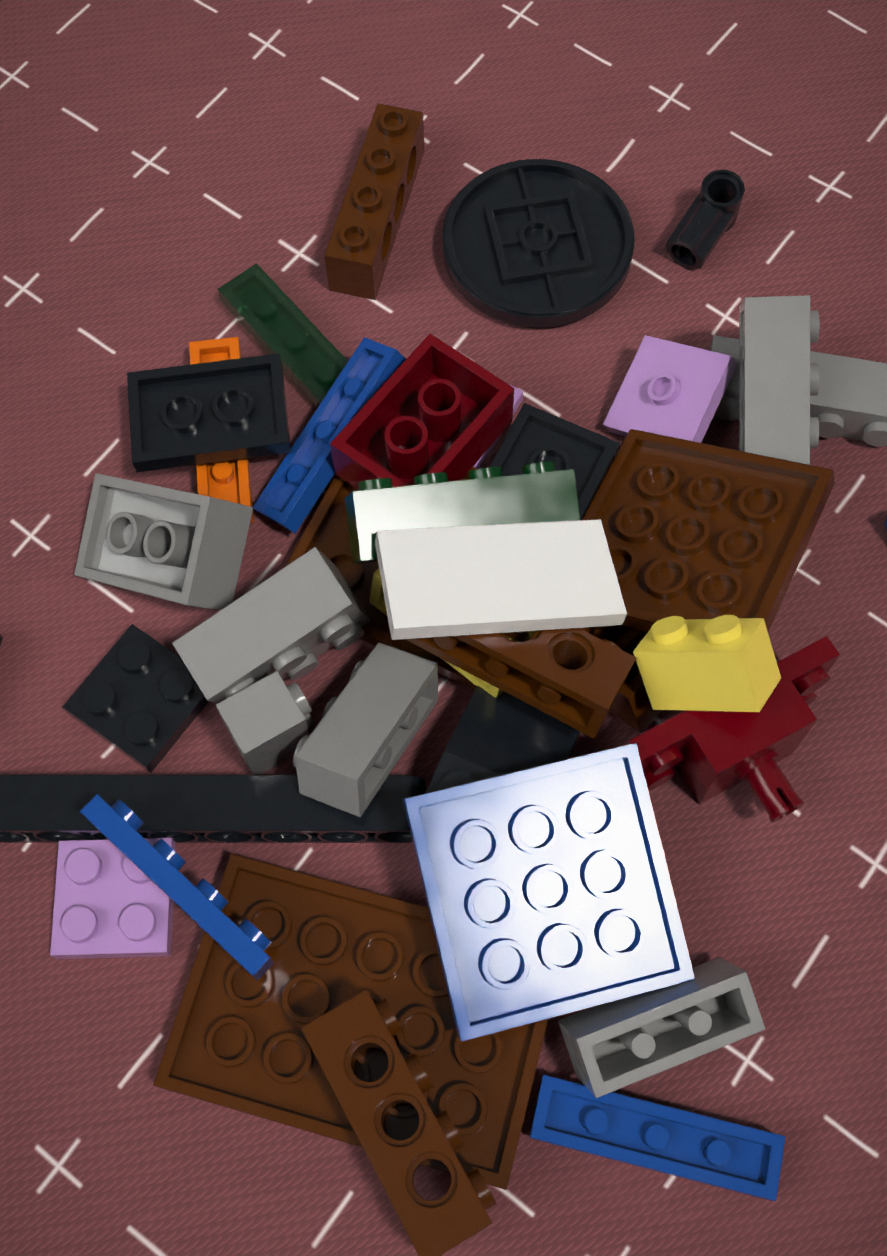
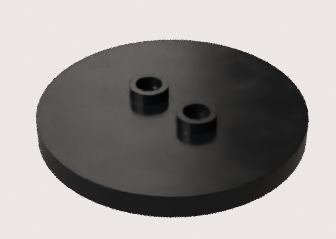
[442,159,635,327]

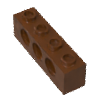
[324,103,425,300]
[406,628,636,739]
[301,990,496,1256]

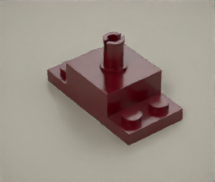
[628,636,840,823]

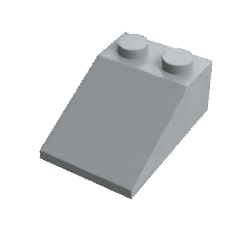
[74,473,253,610]

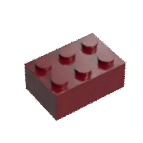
[330,333,515,490]

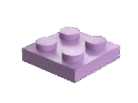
[50,838,176,959]

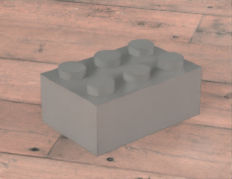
[172,547,372,704]

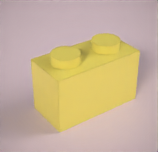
[633,615,781,712]

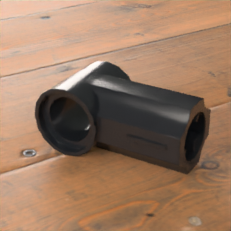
[665,169,745,270]

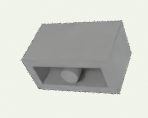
[216,671,315,775]

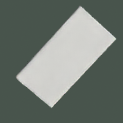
[375,519,627,640]

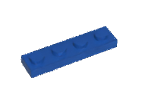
[253,337,406,534]
[80,794,274,981]
[529,1075,786,1201]

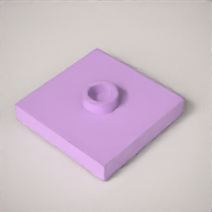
[603,335,738,443]

